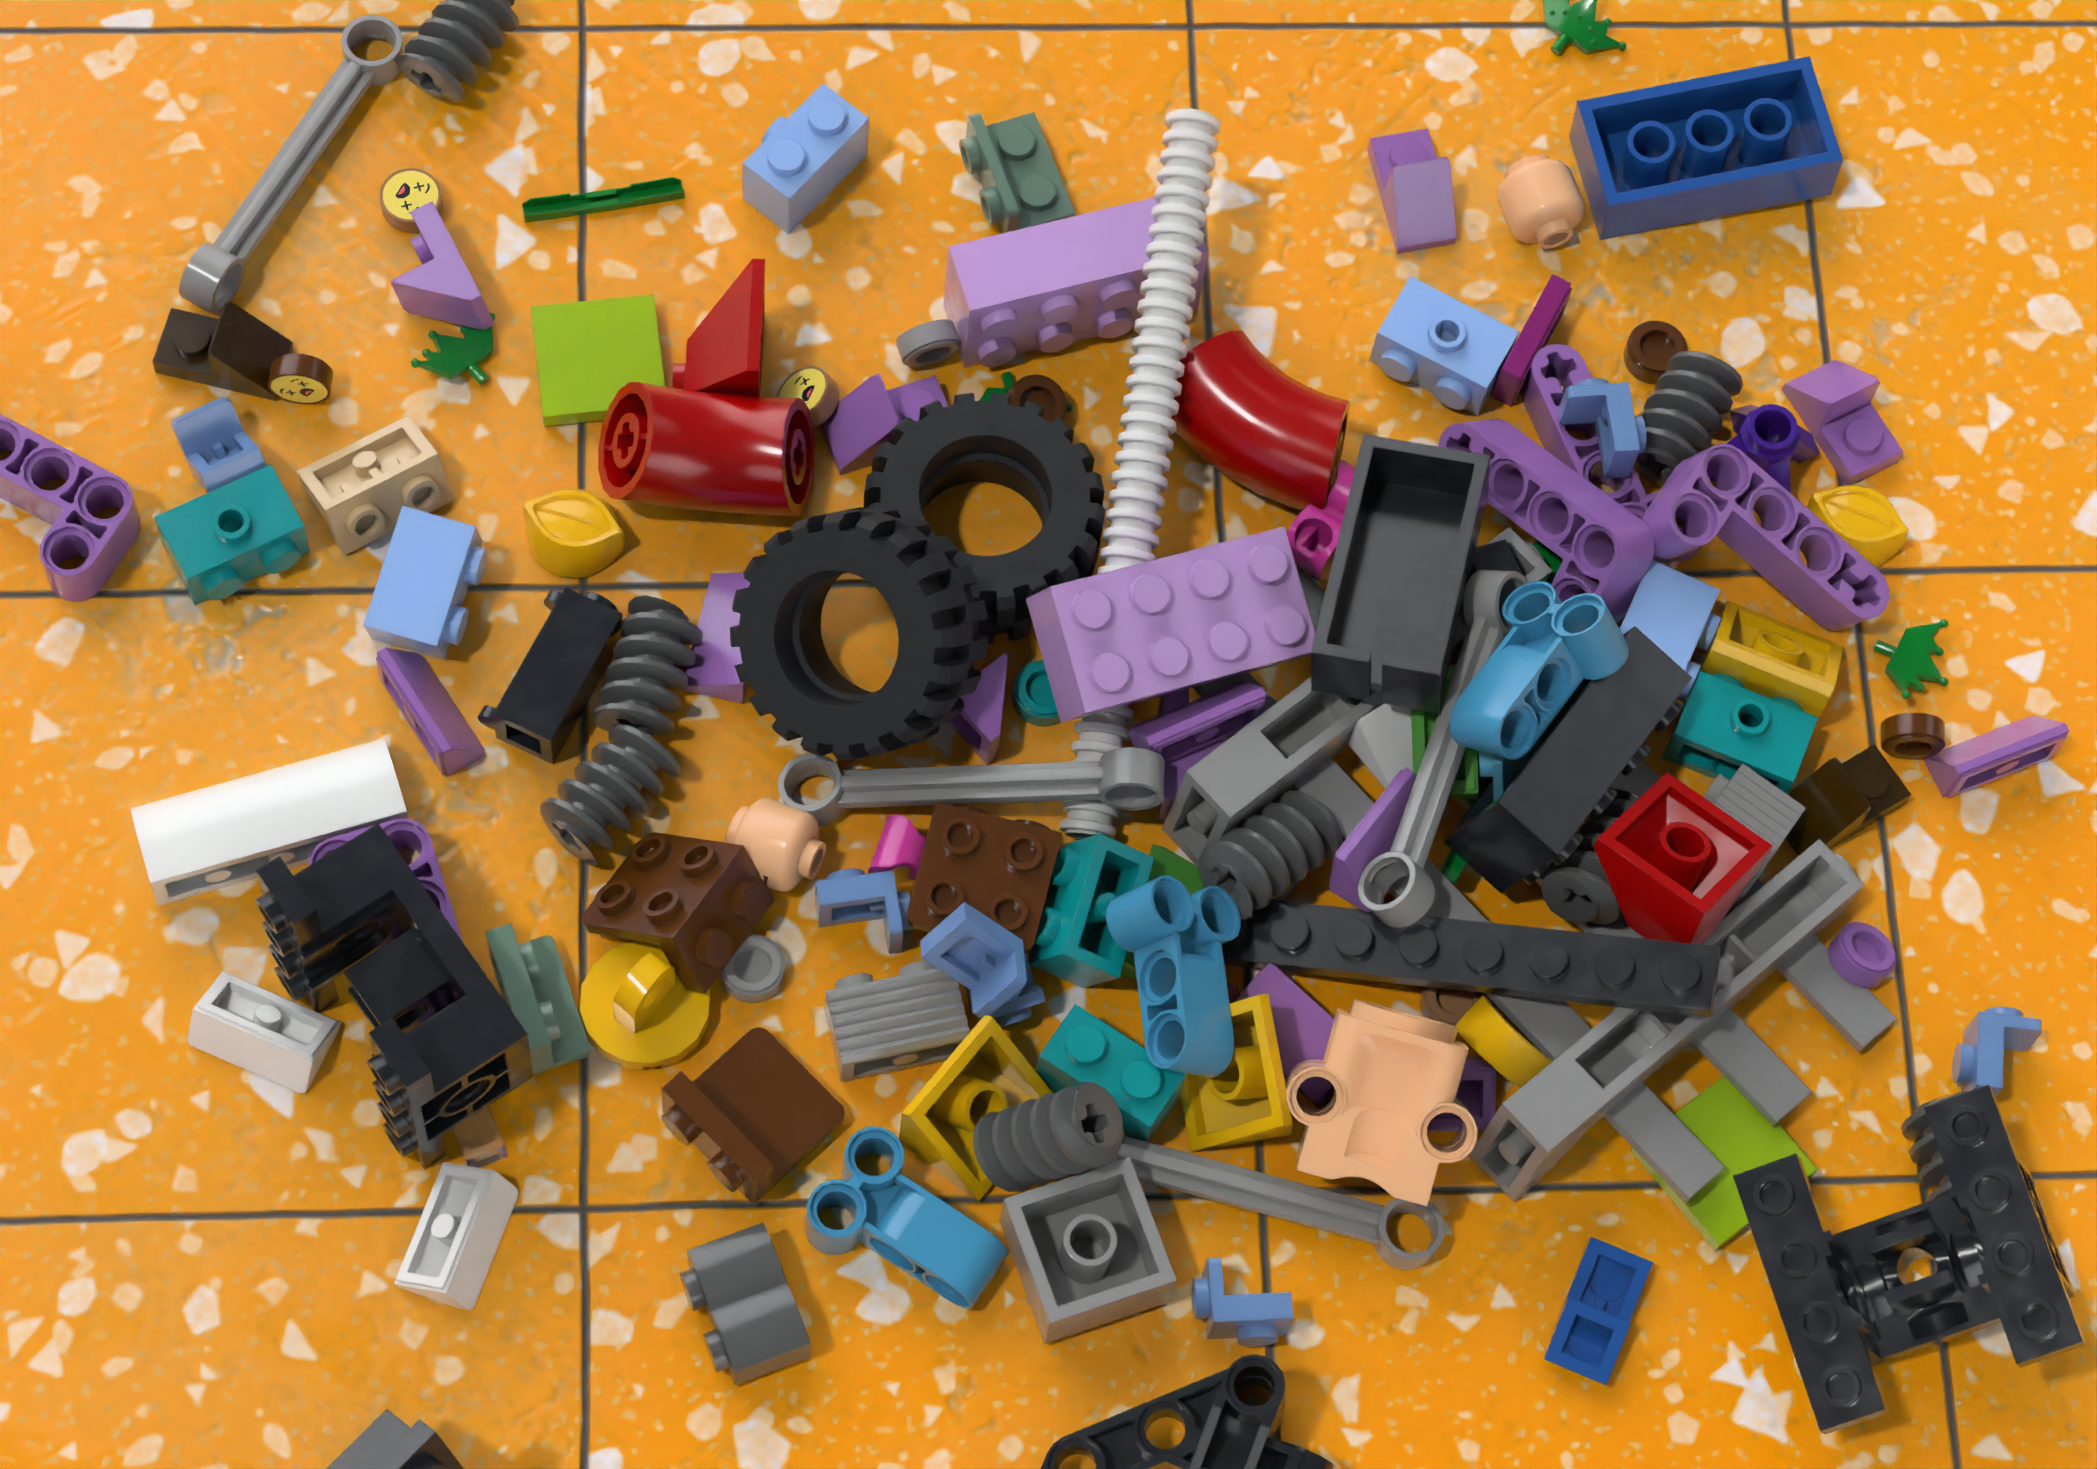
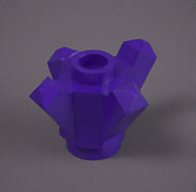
[1707,404,1820,493]

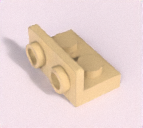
[296,416,454,554]

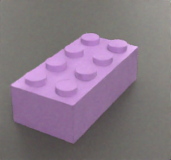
[943,197,1209,368]
[1026,526,1315,723]

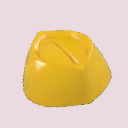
[1807,485,1909,568]
[522,489,625,578]
[1455,995,1553,1088]

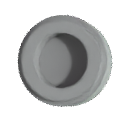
[896,319,961,367]
[720,934,785,1003]

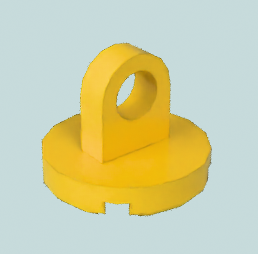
[579,940,710,1070]

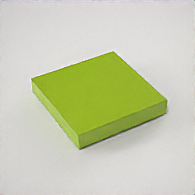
[531,294,665,426]
[1630,1076,1818,1251]

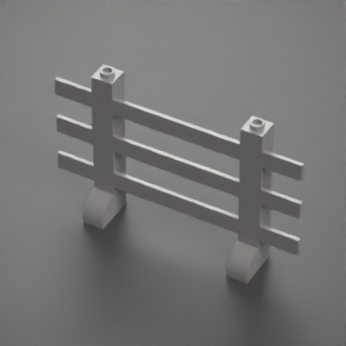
[1162,527,1897,1203]

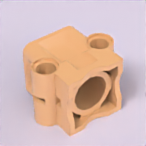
[1286,999,1477,1206]

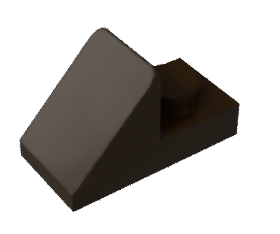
[152,301,294,401]
[1786,744,1911,856]

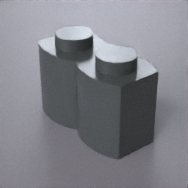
[680,1223,811,1385]

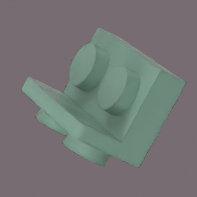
[959,112,1075,234]
[485,923,591,1074]

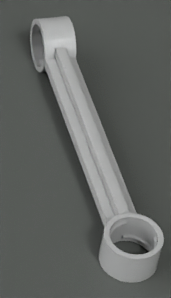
[179,15,403,314]
[1358,570,1528,928]
[778,747,1165,827]
[1079,1133,1445,1270]

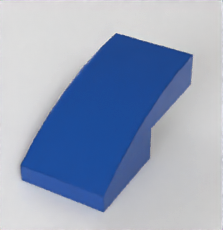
[1543,1237,1653,1385]

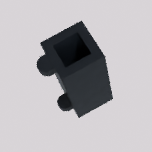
[477,587,623,764]

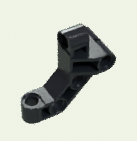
[1041,1354,1334,1469]

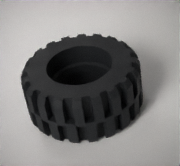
[863,393,1105,644]
[730,507,989,760]

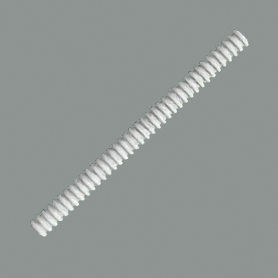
[1059,108,1221,839]

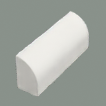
[130,738,408,906]

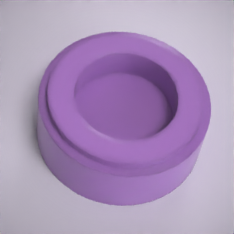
[1828,922,1896,988]

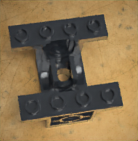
[255,823,533,1170]
[1733,1085,2086,1434]

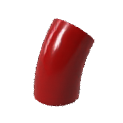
[1171,330,1350,511]
[598,382,815,516]

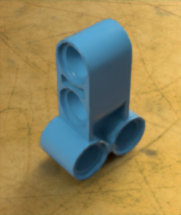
[1450,581,1629,760]
[1106,875,1241,1077]
[805,1126,1009,1309]

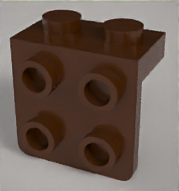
[907,801,1062,954]
[581,832,775,993]
[661,1027,845,1205]

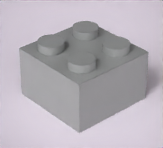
[1000,1157,1177,1344]

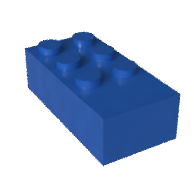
[1569,56,1843,240]

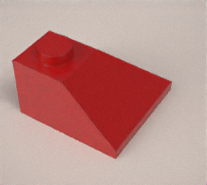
[672,259,765,397]
[1594,772,1773,944]

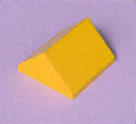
[1700,600,1844,718]
[1181,994,1293,1152]
[899,1015,1052,1201]

